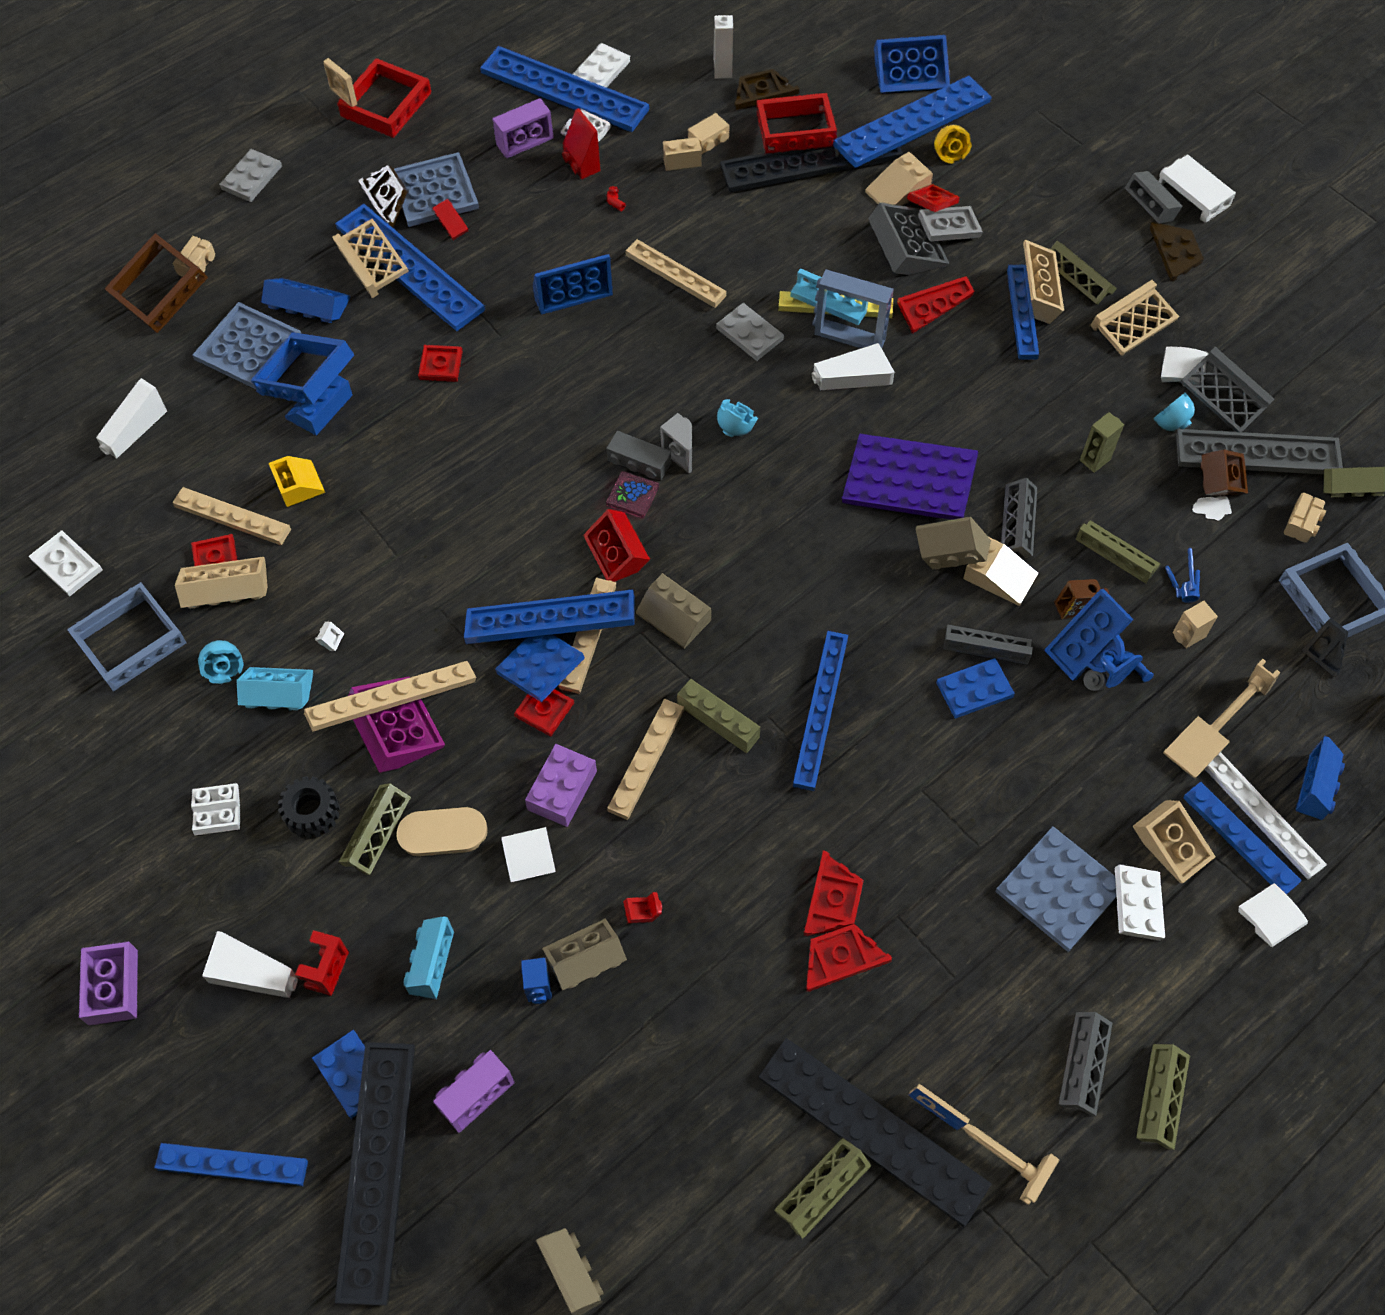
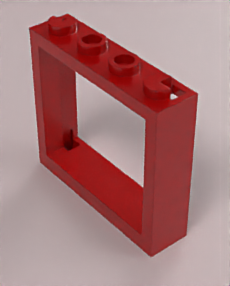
[337,58,431,138]
[757,93,837,153]

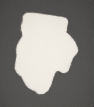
[1192,496,1232,521]

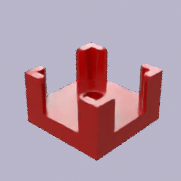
[295,930,349,996]

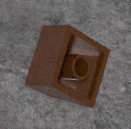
[1201,449,1248,496]

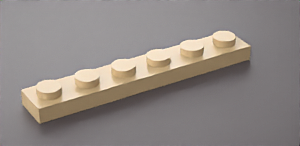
[626,239,726,308]
[173,487,291,545]
[559,578,616,694]
[607,699,684,820]

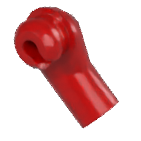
[607,186,626,211]

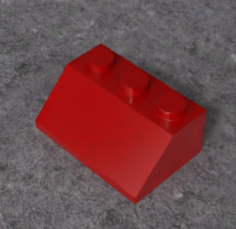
[583,509,650,582]

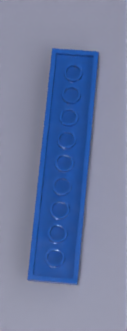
[480,46,649,132]
[833,76,992,168]
[336,204,485,331]

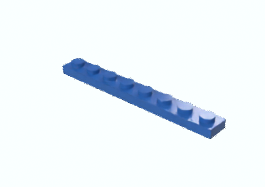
[793,631,848,791]

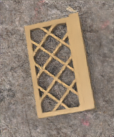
[332,218,409,298]
[1090,280,1179,356]

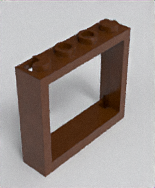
[105,233,208,333]

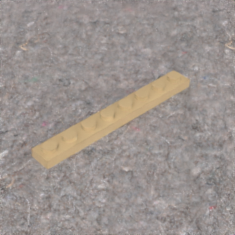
[304,661,476,731]

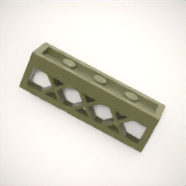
[1050,241,1117,304]
[1076,520,1160,583]
[339,783,411,875]
[1136,1044,1190,1150]
[775,1138,871,1239]

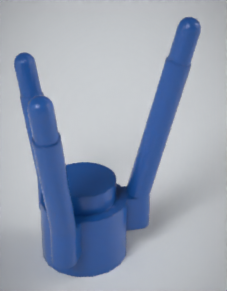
[1165,548,1200,603]

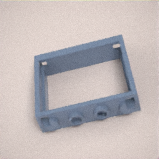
[813,270,893,349]
[1278,543,1385,638]
[67,582,187,691]

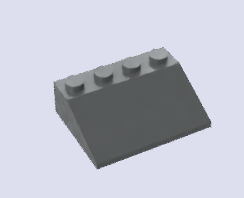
[868,202,949,275]

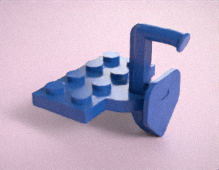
[1044,589,1154,688]

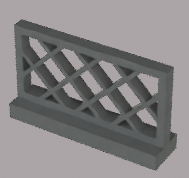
[1180,347,1274,432]

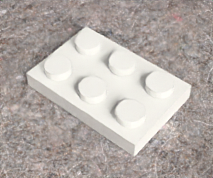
[572,43,630,88]
[29,530,103,596]
[1115,865,1165,941]

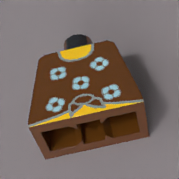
[1054,579,1109,620]

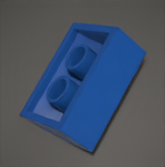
[285,375,352,436]
[1296,736,1345,820]

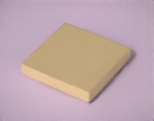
[324,58,357,107]

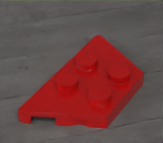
[804,851,864,936]
[806,924,892,992]

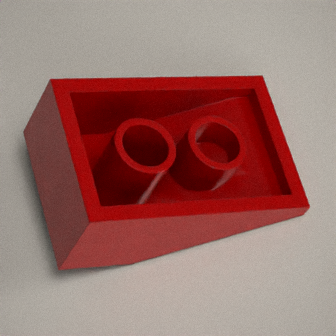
[562,108,600,179]

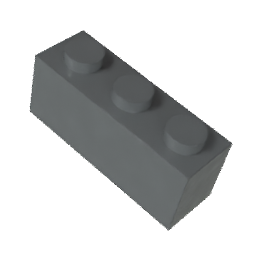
[1125,171,1182,223]
[606,431,671,481]

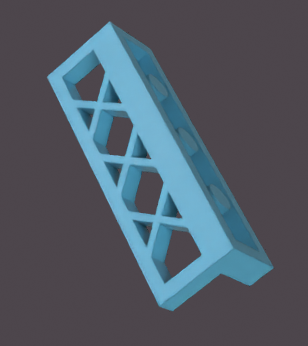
[790,268,868,325]

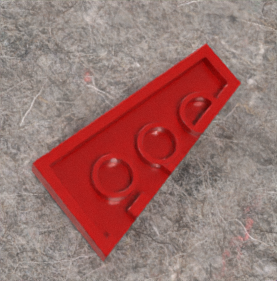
[897,276,974,334]

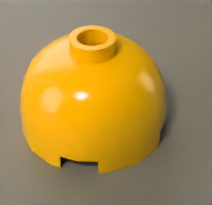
[935,125,972,164]

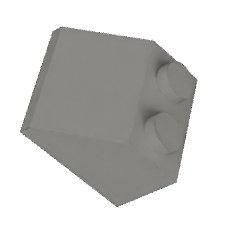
[660,413,692,473]

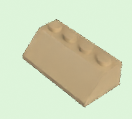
[1023,240,1064,324]
[175,557,268,609]

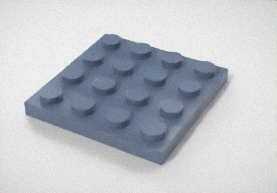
[394,152,479,227]
[193,302,301,390]
[995,827,1117,952]

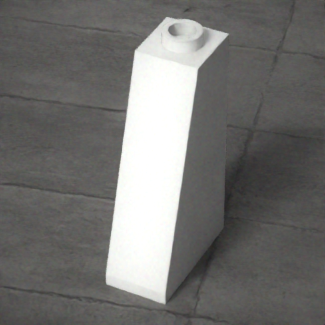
[714,15,733,78]
[812,343,894,390]
[96,378,167,458]
[202,931,297,998]

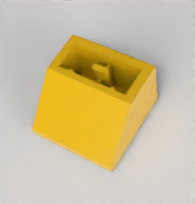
[269,456,325,507]

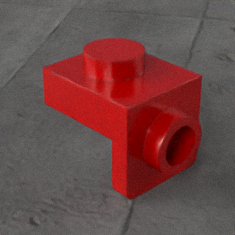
[623,892,662,923]

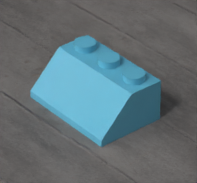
[237,667,313,710]
[404,917,454,999]

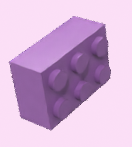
[493,98,553,159]
[525,744,597,827]
[79,942,138,1025]
[433,1050,515,1133]

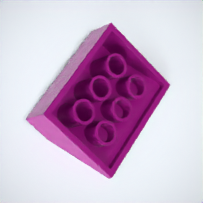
[348,677,445,773]

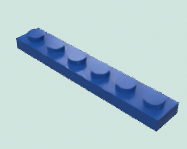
[1007,265,1039,360]
[1183,782,1302,895]
[155,1143,308,1186]

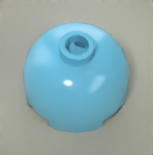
[1153,392,1195,431]
[717,399,758,437]
[198,640,244,684]

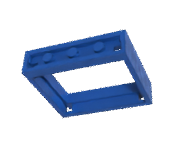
[251,332,354,404]

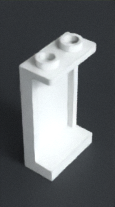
[1158,154,1235,223]

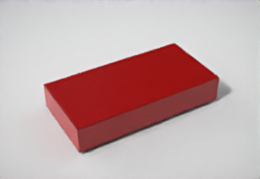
[432,199,468,240]

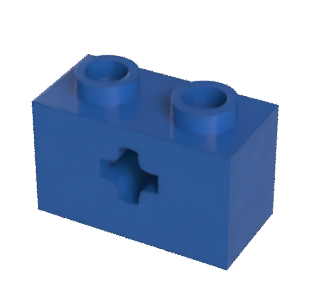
[521,958,552,1004]

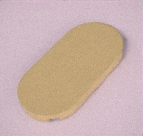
[397,807,488,856]

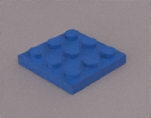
[495,634,585,702]

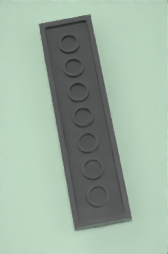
[1176,429,1343,474]

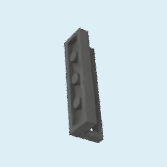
[1001,478,1037,558]
[943,625,1033,665]
[1059,1012,1113,1116]

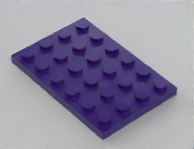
[842,434,978,520]

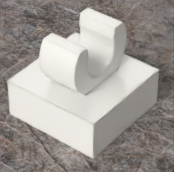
[315,622,344,651]

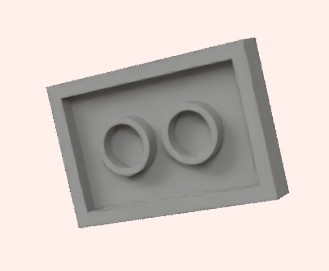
[220,149,282,202]
[918,206,983,241]
[716,303,784,361]

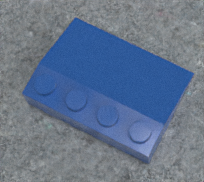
[874,35,950,93]
[533,254,613,315]

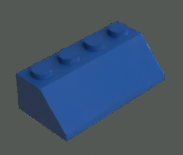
[261,278,350,322]

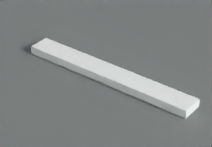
[1205,752,1327,880]

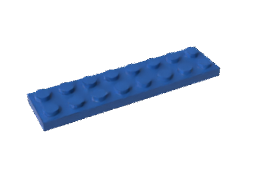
[464,590,634,644]

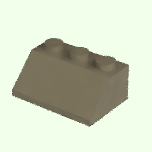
[916,517,991,570]
[636,573,711,649]
[542,918,627,990]
[536,1228,604,1315]

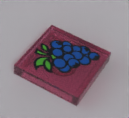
[606,471,659,519]

